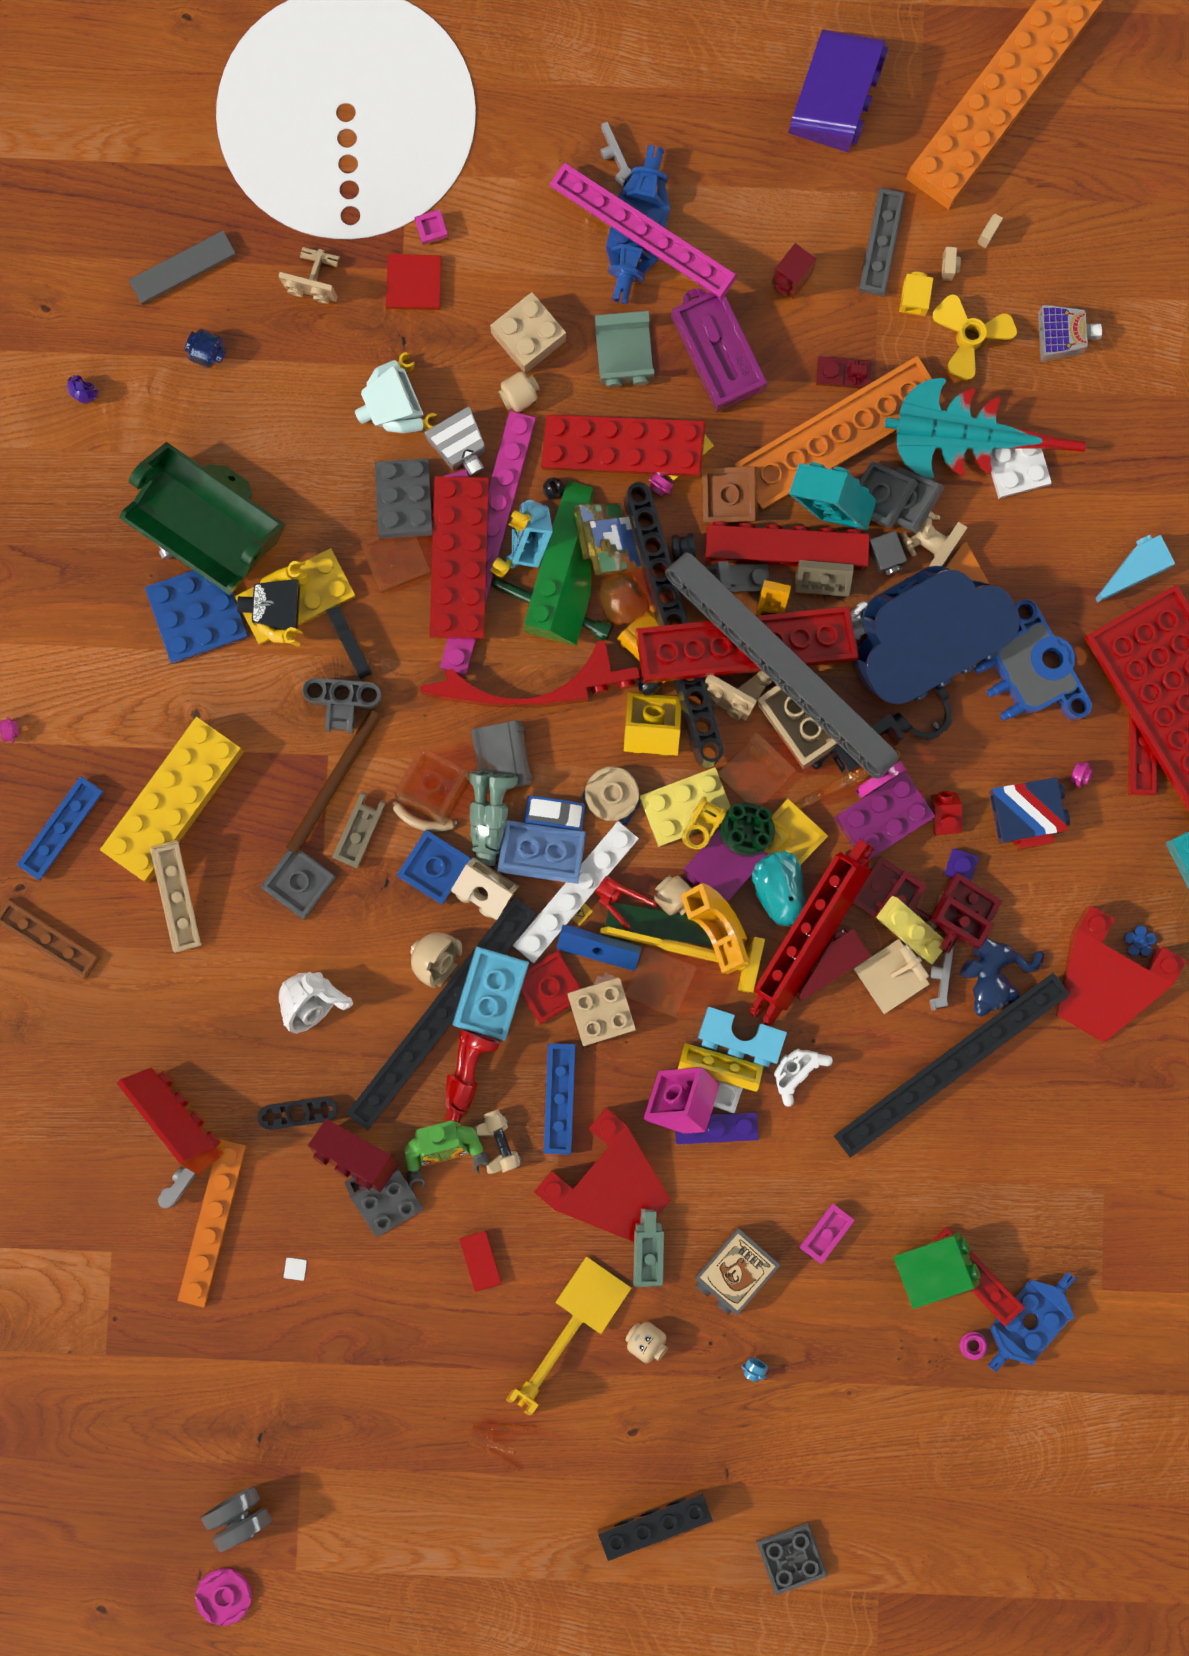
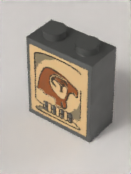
[694,1227,780,1315]

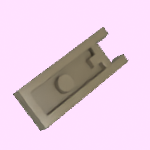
[332,791,387,869]

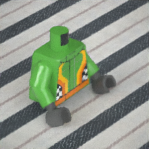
[404,1120,490,1190]

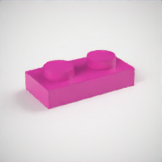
[799,1203,855,1264]

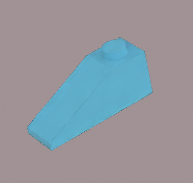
[1095,535,1175,603]

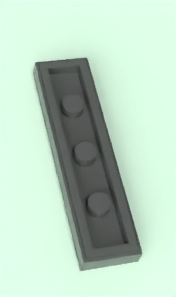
[858,187,905,297]
[129,231,236,305]

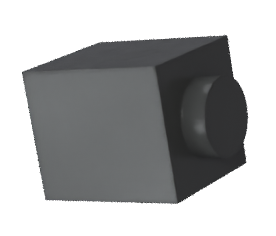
[869,531,907,576]

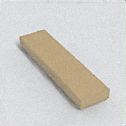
[150,840,201,953]

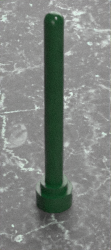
[491,578,614,643]

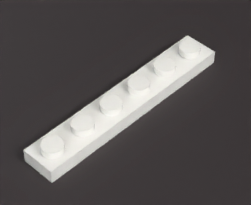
[513,821,639,964]

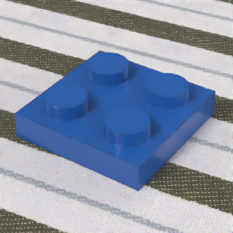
[396,830,471,905]

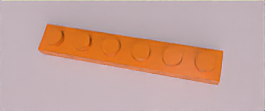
[177,1139,247,1307]

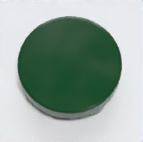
[720,802,775,857]

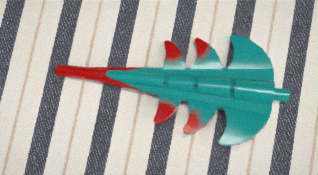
[884,378,1086,479]

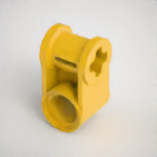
[682,796,727,849]

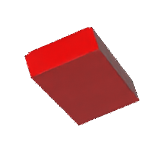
[459,1230,502,1292]

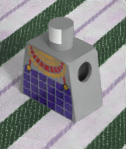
[1038,305,1102,362]

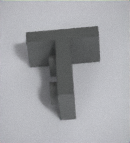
[706,561,770,594]

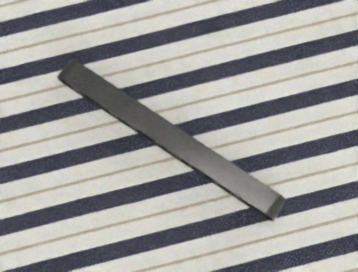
[665,552,899,779]

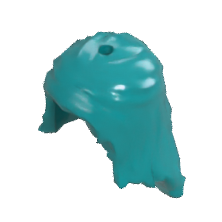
[752,850,807,927]

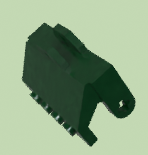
[119,442,286,595]

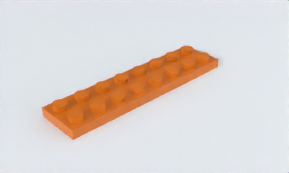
[734,355,946,511]

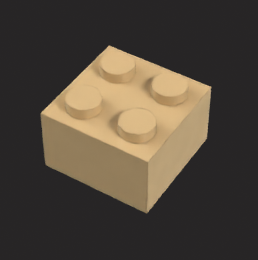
[490,292,566,374]

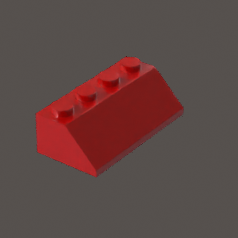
[116,1068,224,1176]

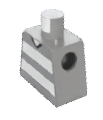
[425,406,486,477]

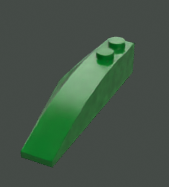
[524,481,593,646]

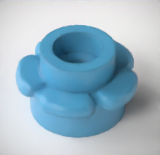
[741,1357,768,1382]

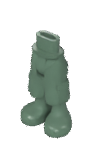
[469,770,518,866]

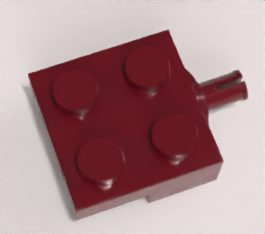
[852,856,930,925]
[929,873,1002,953]

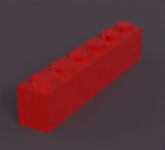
[704,521,869,571]

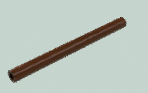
[286,709,382,854]

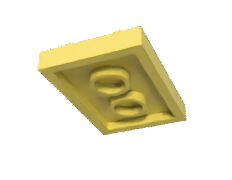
[639,767,731,847]

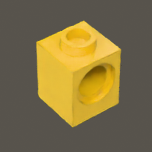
[899,272,933,316]

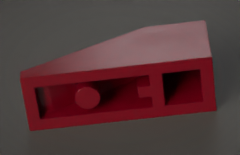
[797,928,871,1001]

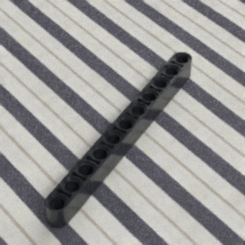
[624,482,724,768]

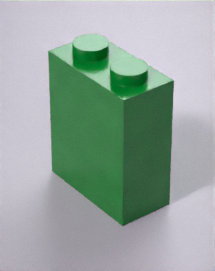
[893,1231,981,1309]

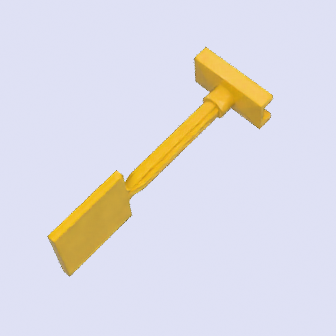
[599,927,765,993]
[505,1257,631,1415]

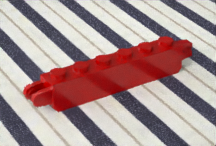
[750,839,874,1026]

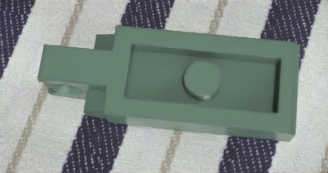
[633,1208,664,1287]

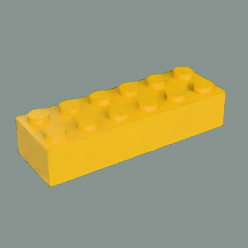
[100,717,244,884]

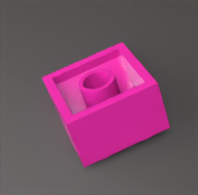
[644,1067,720,1133]

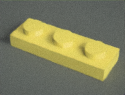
[876,896,944,964]

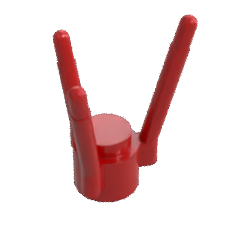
[596,875,657,930]

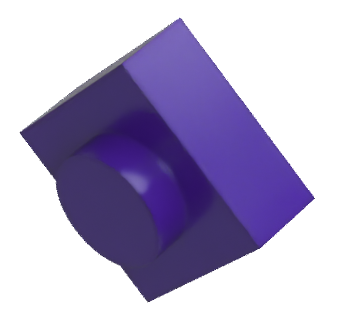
[944,848,979,881]

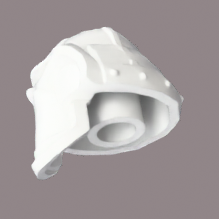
[279,972,353,1034]

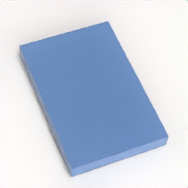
[497,820,586,884]

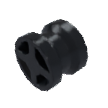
[671,533,696,562]

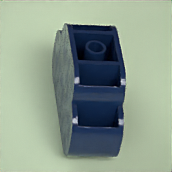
[854,566,1020,704]

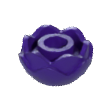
[67,375,99,404]

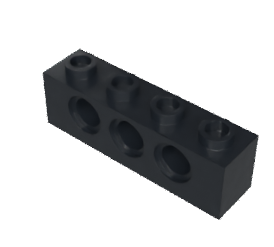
[598,1490,713,1561]

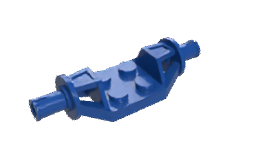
[606,145,670,304]

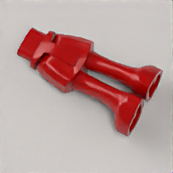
[444,1028,500,1124]

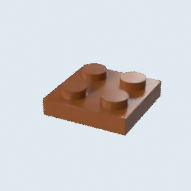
[702,467,758,522]

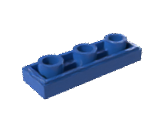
[556,924,642,971]

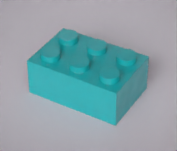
[789,462,877,530]

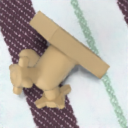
[901,512,967,567]

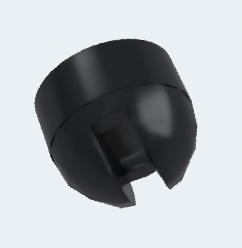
[543,477,564,500]
[638,677,662,696]

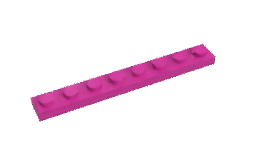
[549,163,737,299]

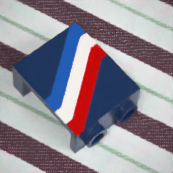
[989,777,1070,844]

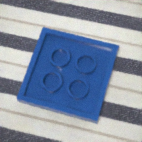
[145,570,249,664]

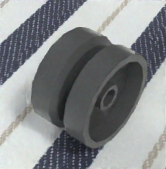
[200,1486,273,1552]

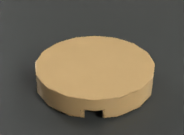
[585,767,639,821]

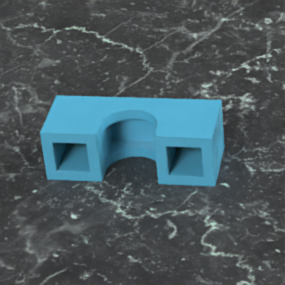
[697,1007,787,1067]

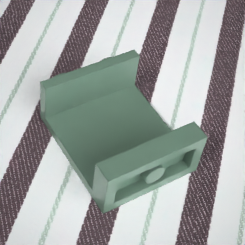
[595,311,654,388]

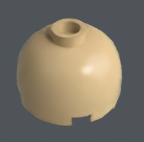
[411,932,462,988]

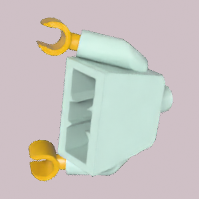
[355,352,437,434]

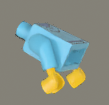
[490,500,552,578]

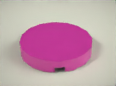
[856,761,906,799]
[196,1568,252,1626]

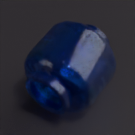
[184,329,226,368]

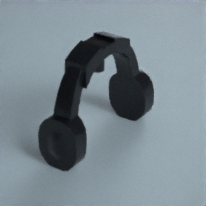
[892,686,952,740]

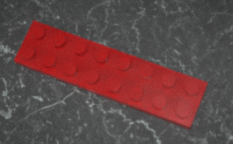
[635,606,858,684]

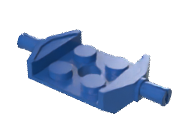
[987,1272,1076,1373]

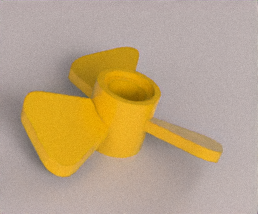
[932,295,1017,380]

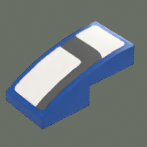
[524,796,585,831]

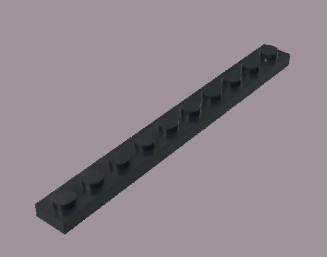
[346,897,537,1130]
[834,972,1070,1158]

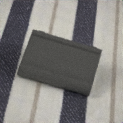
[471,720,533,793]

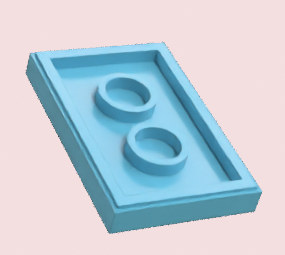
[452,946,529,1041]

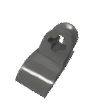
[302,678,383,734]

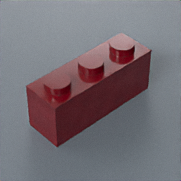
[308,1119,399,1193]

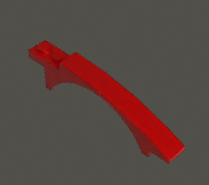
[420,640,640,707]

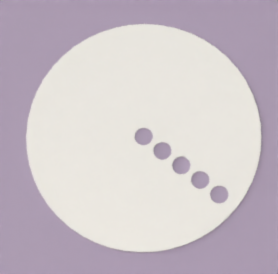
[216,0,476,239]

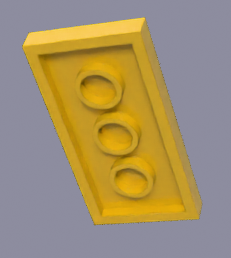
[235,548,356,645]

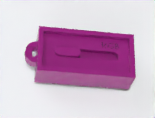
[671,288,767,413]

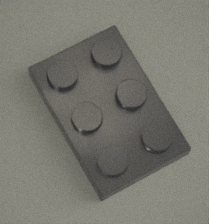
[375,458,433,539]

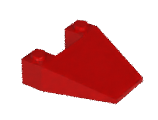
[1056,906,1187,1043]
[534,1108,671,1242]

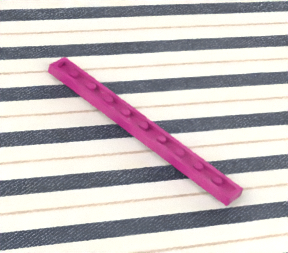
[440,411,536,676]

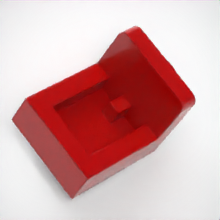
[931,791,962,836]

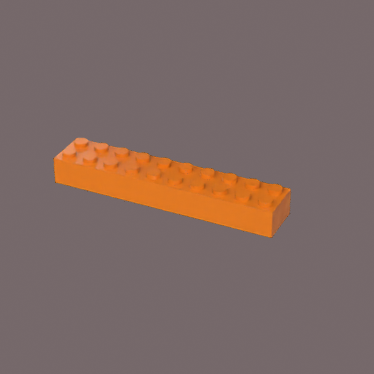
[906,0,1105,210]

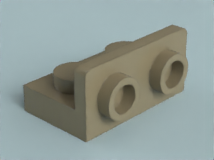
[795,560,853,597]

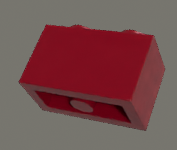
[772,243,816,299]

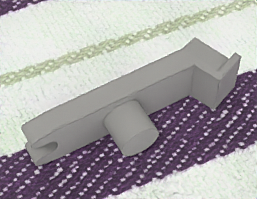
[600,122,632,188]
[929,946,954,1011]

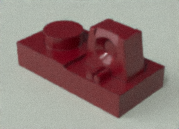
[816,356,872,389]

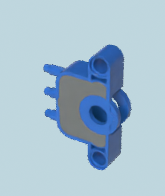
[974,599,1092,721]

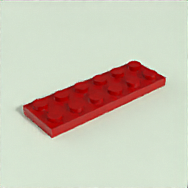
[541,415,706,477]
[429,476,489,640]

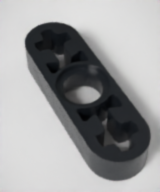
[326,604,372,680]
[258,1097,338,1130]

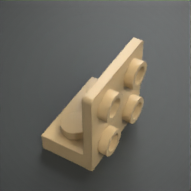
[568,978,636,1046]

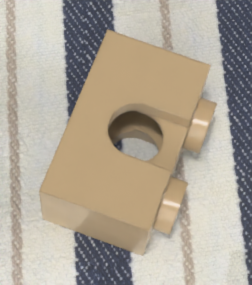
[451,857,519,920]

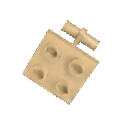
[279,247,340,304]
[705,671,772,721]
[854,939,929,1014]

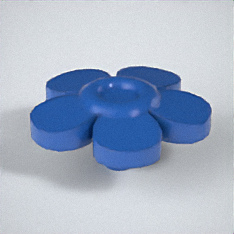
[1124,926,1156,956]

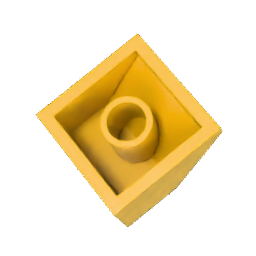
[624,693,681,755]

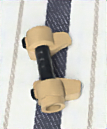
[473,1109,522,1174]

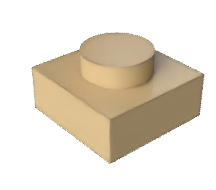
[941,247,961,281]

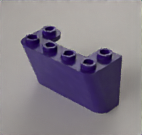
[788,29,889,153]

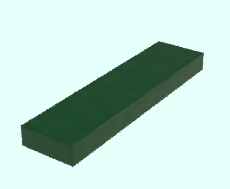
[605,902,713,947]

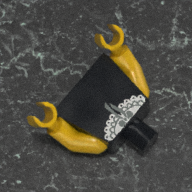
[237,561,307,647]

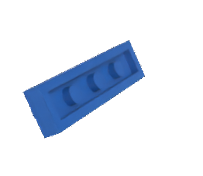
[17,776,104,881]
[544,1043,575,1155]

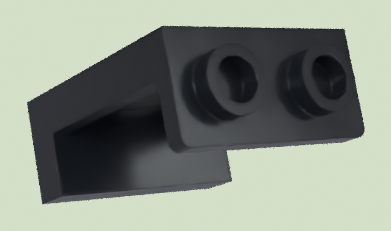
[830,714,905,777]

